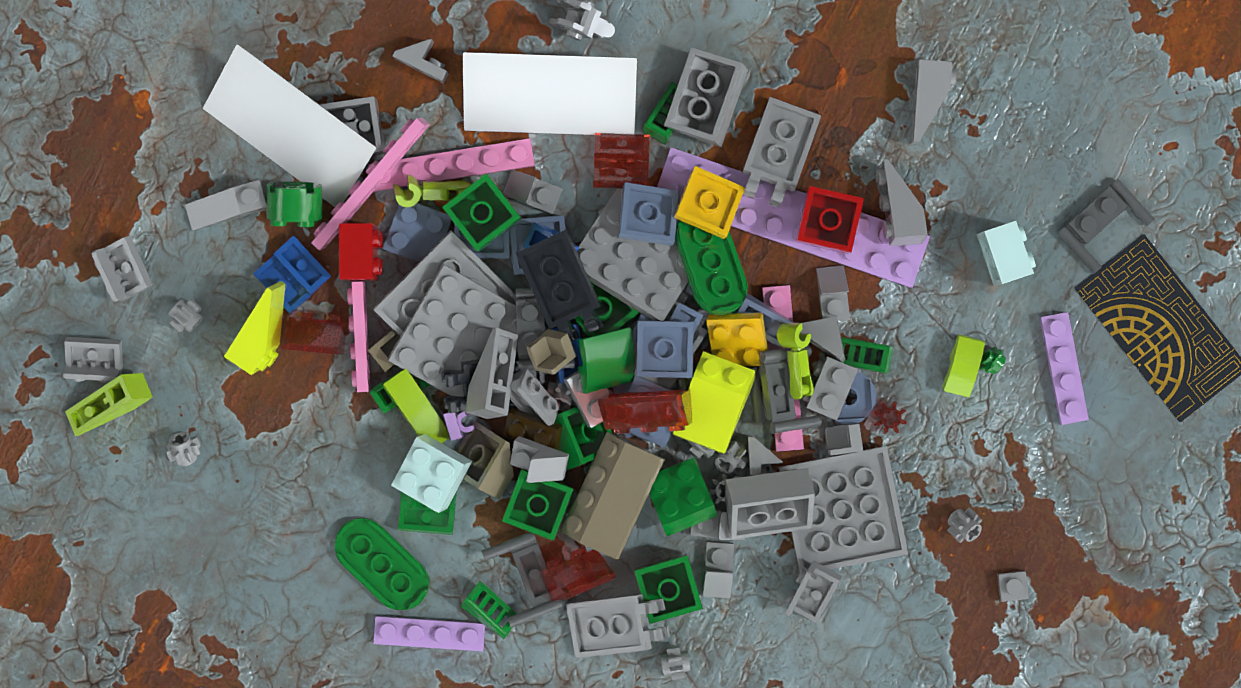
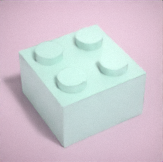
[976,221,1036,286]
[391,434,472,513]

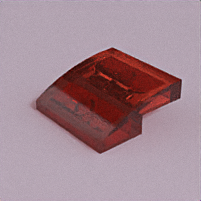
[593,133,650,189]

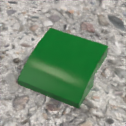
[578,327,635,394]
[398,491,457,535]

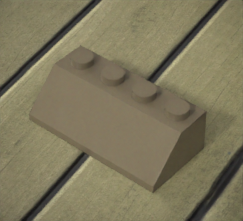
[561,432,665,560]

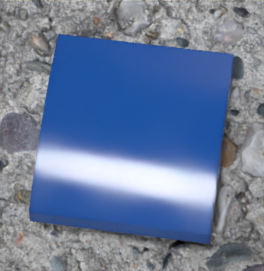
[253,236,331,315]

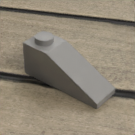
[910,59,956,145]
[185,180,267,231]
[465,328,518,419]

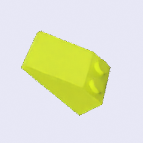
[224,281,285,375]
[673,351,755,454]

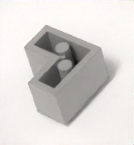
[320,97,385,156]

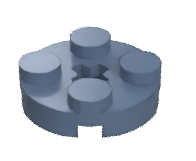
[831,371,876,424]

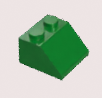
[555,407,612,470]

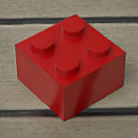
[795,186,864,254]
[339,223,383,281]

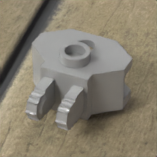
[549,0,615,41]

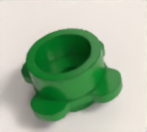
[979,347,1006,374]

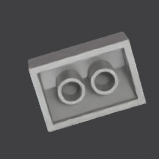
[664,47,748,147]
[725,468,815,540]

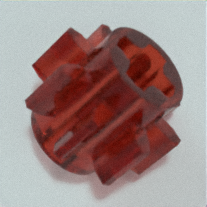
[873,401,907,434]

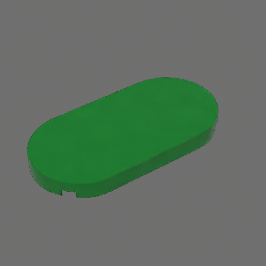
[675,220,748,315]
[335,518,429,611]

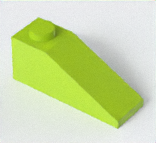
[65,373,153,436]

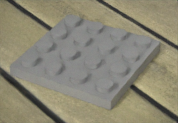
[577,178,688,321]
[373,230,516,336]
[388,264,518,396]
[778,446,908,573]

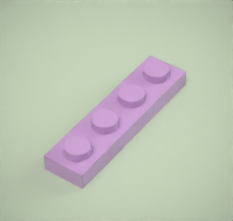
[1039,312,1089,425]
[374,616,485,651]

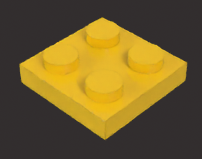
[674,166,745,239]
[706,313,768,366]

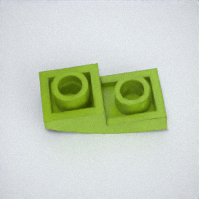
[942,334,985,397]

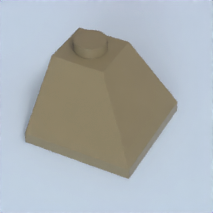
[457,421,514,500]

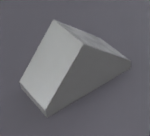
[800,317,845,363]

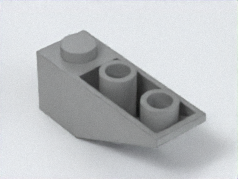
[876,159,928,246]

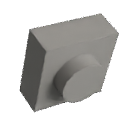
[997,571,1029,602]

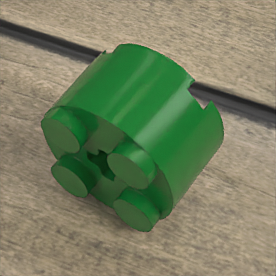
[267,181,322,227]

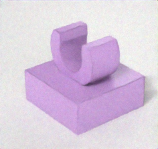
[443,411,475,441]

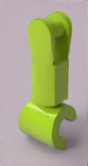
[393,174,471,207]
[777,323,814,400]

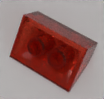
[598,389,693,434]

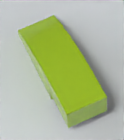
[383,369,450,443]

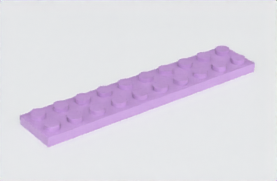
[657,148,930,288]

